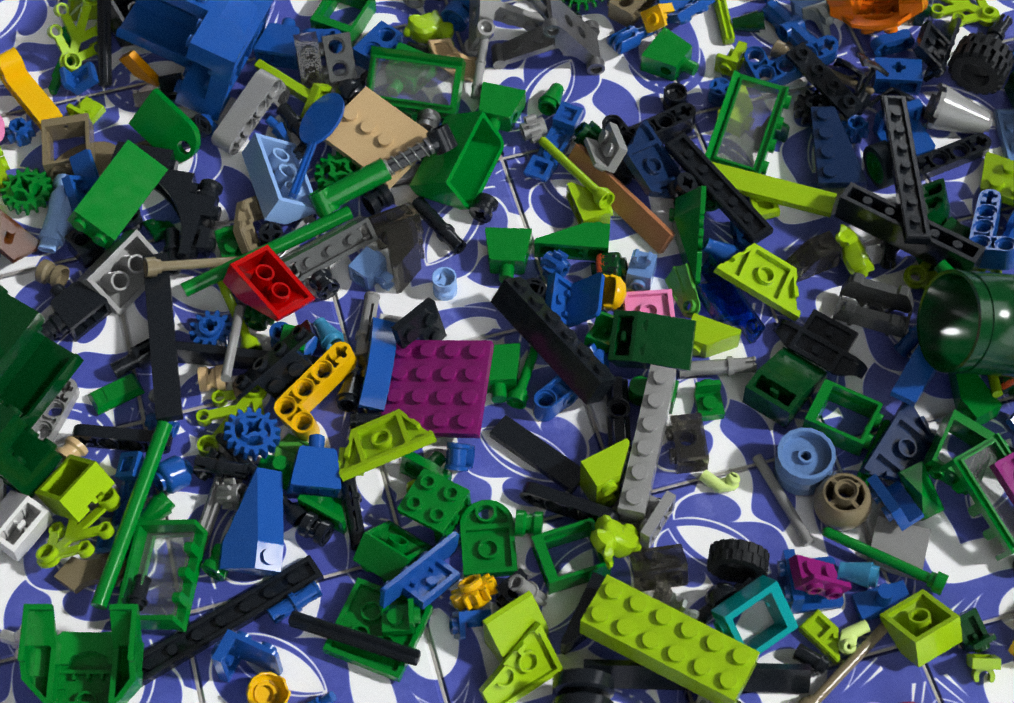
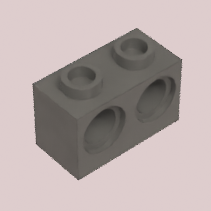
[318,32,357,84]

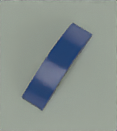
[523,101,584,183]
[358,317,396,412]
[94,451,144,554]

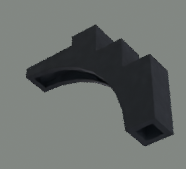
[111,141,221,260]

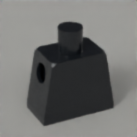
[50,282,112,342]

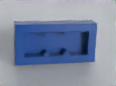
[850,580,910,621]

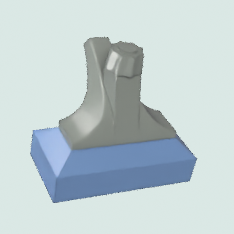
[790,0,834,36]

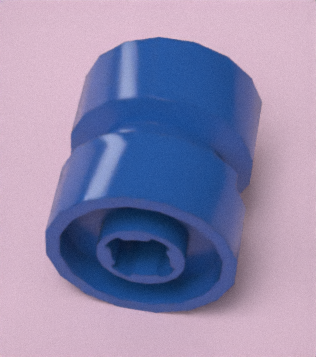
[441,0,470,32]

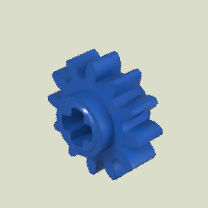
[189,310,232,346]

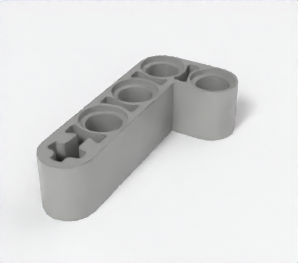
[211,69,290,155]

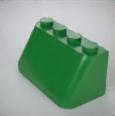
[409,111,504,210]

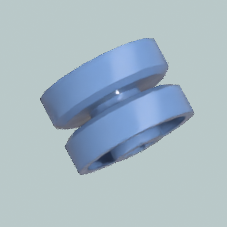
[773,428,836,496]

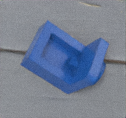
[59,61,99,96]

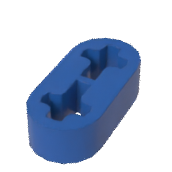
[870,29,915,57]

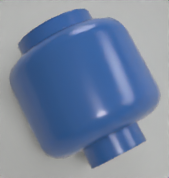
[153,455,193,494]

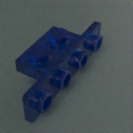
[696,254,765,343]

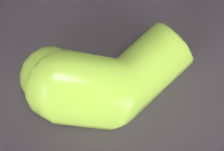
[699,469,740,493]
[838,619,870,655]

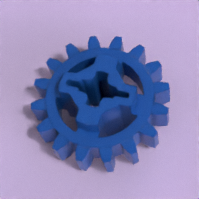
[223,407,281,461]

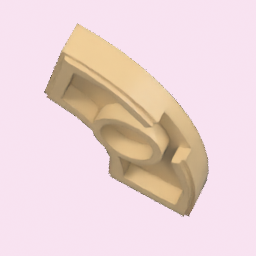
[427,38,477,82]

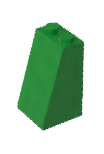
[67,140,168,250]

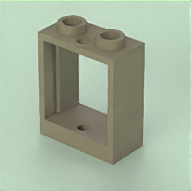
[41,113,96,179]

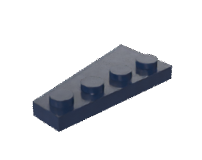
[810,106,868,189]

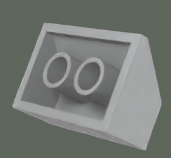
[76,229,158,316]

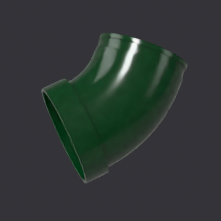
[917,269,1014,377]

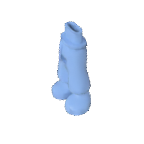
[38,173,73,254]

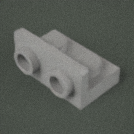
[584,122,628,173]

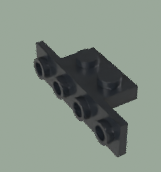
[913,17,962,82]
[786,42,865,119]
[232,320,315,401]

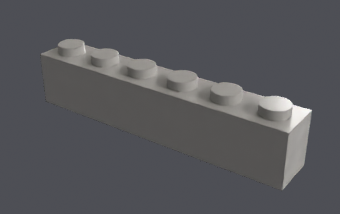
[618,364,676,524]

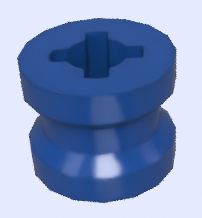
[708,77,730,107]

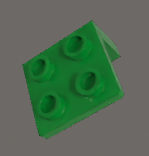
[397,468,471,543]

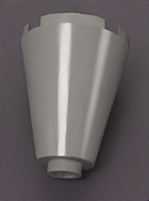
[923,83,993,134]

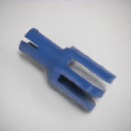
[606,24,656,55]

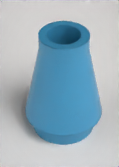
[312,317,344,351]
[838,561,880,589]

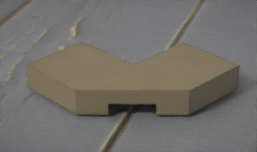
[233,195,264,254]

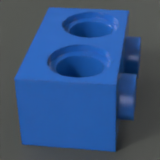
[352,20,403,74]

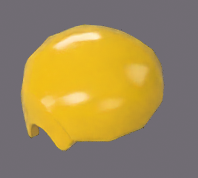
[601,274,627,312]
[246,672,291,703]

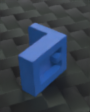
[449,609,491,640]

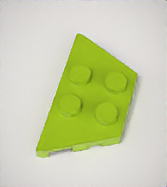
[980,152,1014,207]
[713,243,801,321]
[339,409,437,482]

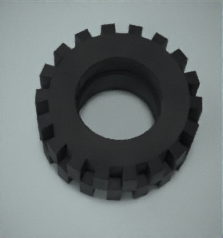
[948,32,1014,95]

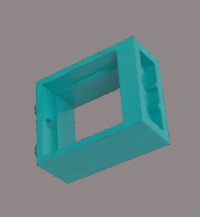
[711,575,799,654]

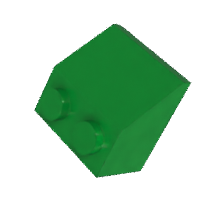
[353,520,433,582]

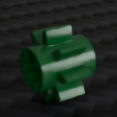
[574,120,602,148]
[244,305,275,331]

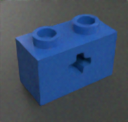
[871,57,923,96]

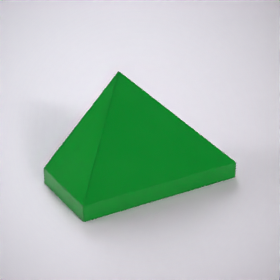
[898,461,945,521]
[297,494,347,535]

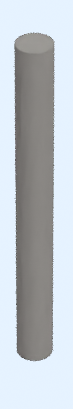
[220,305,245,382]
[752,454,814,546]

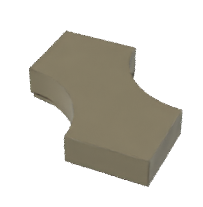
[54,554,126,594]

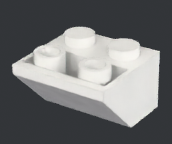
[0,490,53,563]

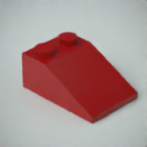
[223,244,315,322]

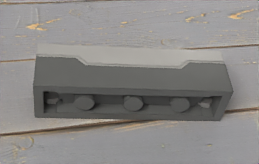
[280,216,378,281]

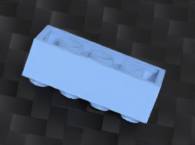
[242,133,316,225]

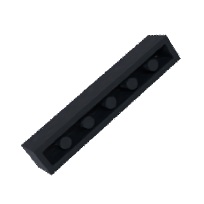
[834,182,986,271]
[491,277,616,405]

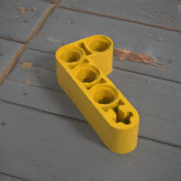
[0,47,63,130]
[274,341,357,442]

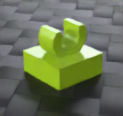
[966,653,1001,683]

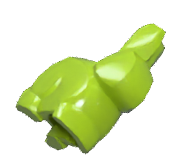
[403,10,455,45]
[835,224,874,278]
[590,515,642,569]

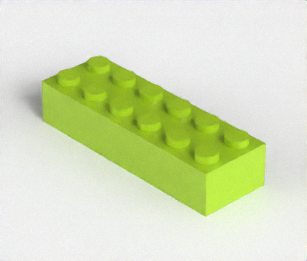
[580,574,760,703]

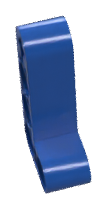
[744,35,839,94]
[969,189,1014,270]

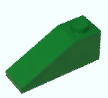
[534,222,610,261]
[948,373,1002,425]

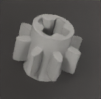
[519,114,548,144]
[216,478,247,511]

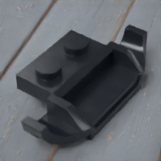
[773,309,868,380]

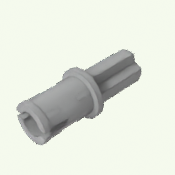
[508,574,548,607]

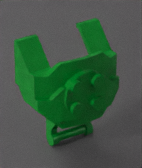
[18,604,144,703]

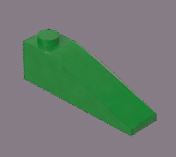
[668,186,706,295]

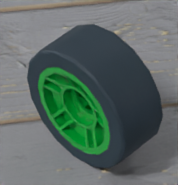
[863,140,894,189]

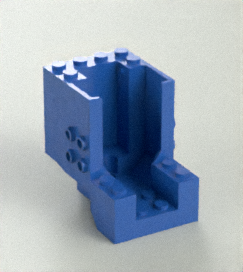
[116,0,273,122]

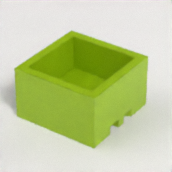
[34,454,115,522]

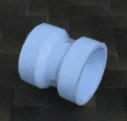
[432,267,457,301]

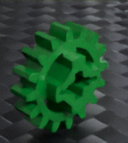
[314,151,360,189]
[0,167,54,216]

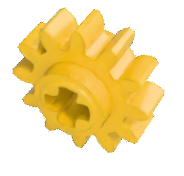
[450,573,498,611]

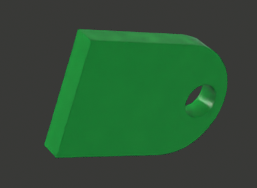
[128,88,201,162]
[460,500,518,578]

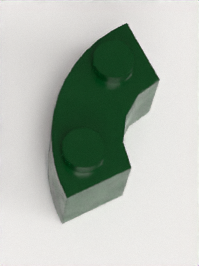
[922,178,950,226]

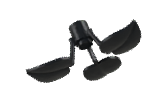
[833,51,925,117]

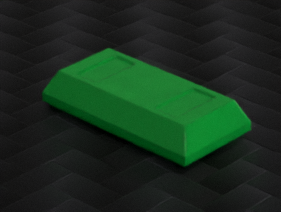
[87,373,145,415]

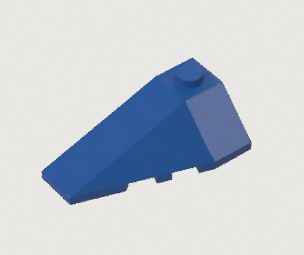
[218,467,284,577]

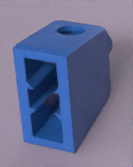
[254,17,301,70]
[287,434,341,498]

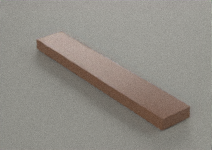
[568,144,675,254]

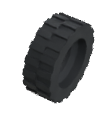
[707,538,770,584]

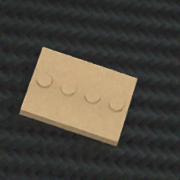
[324,87,428,189]

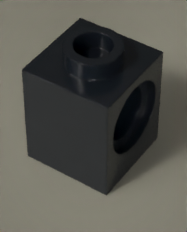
[64,229,104,269]

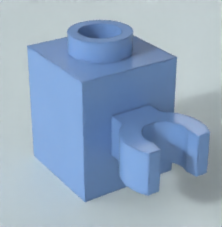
[348,246,395,291]
[626,249,658,291]

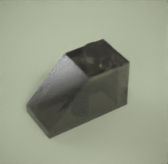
[785,230,842,283]

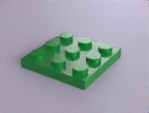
[322,577,433,683]

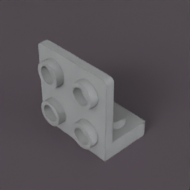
[612,491,676,551]

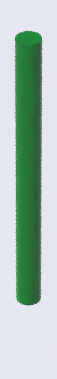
[180,206,353,297]
[90,420,173,610]

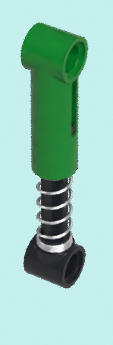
[308,123,458,218]

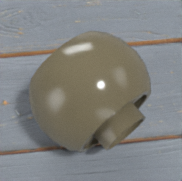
[813,472,872,531]

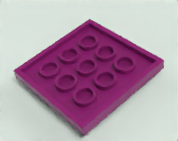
[381,340,494,438]

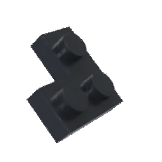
[391,297,447,349]

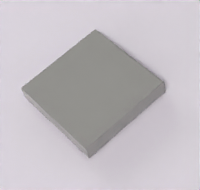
[867,516,931,581]

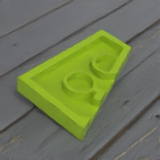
[478,621,564,703]

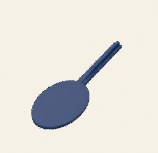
[288,93,345,199]

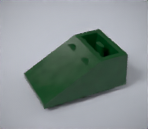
[608,310,697,371]
[742,347,827,428]

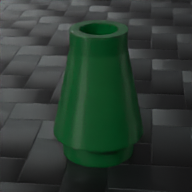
[732,10,765,33]

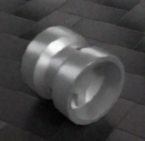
[417,108,441,131]

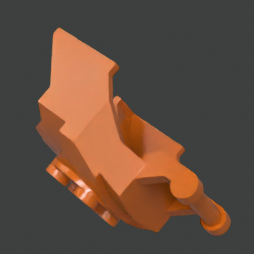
[826,0,928,34]

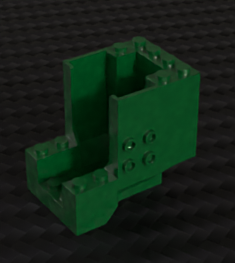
[0,285,84,498]

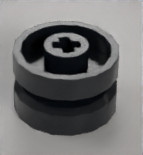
[552,668,614,703]

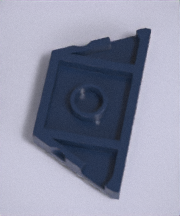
[623,120,681,199]
[859,402,935,484]

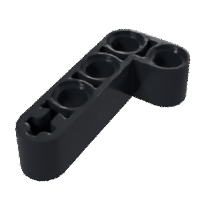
[602,103,696,147]

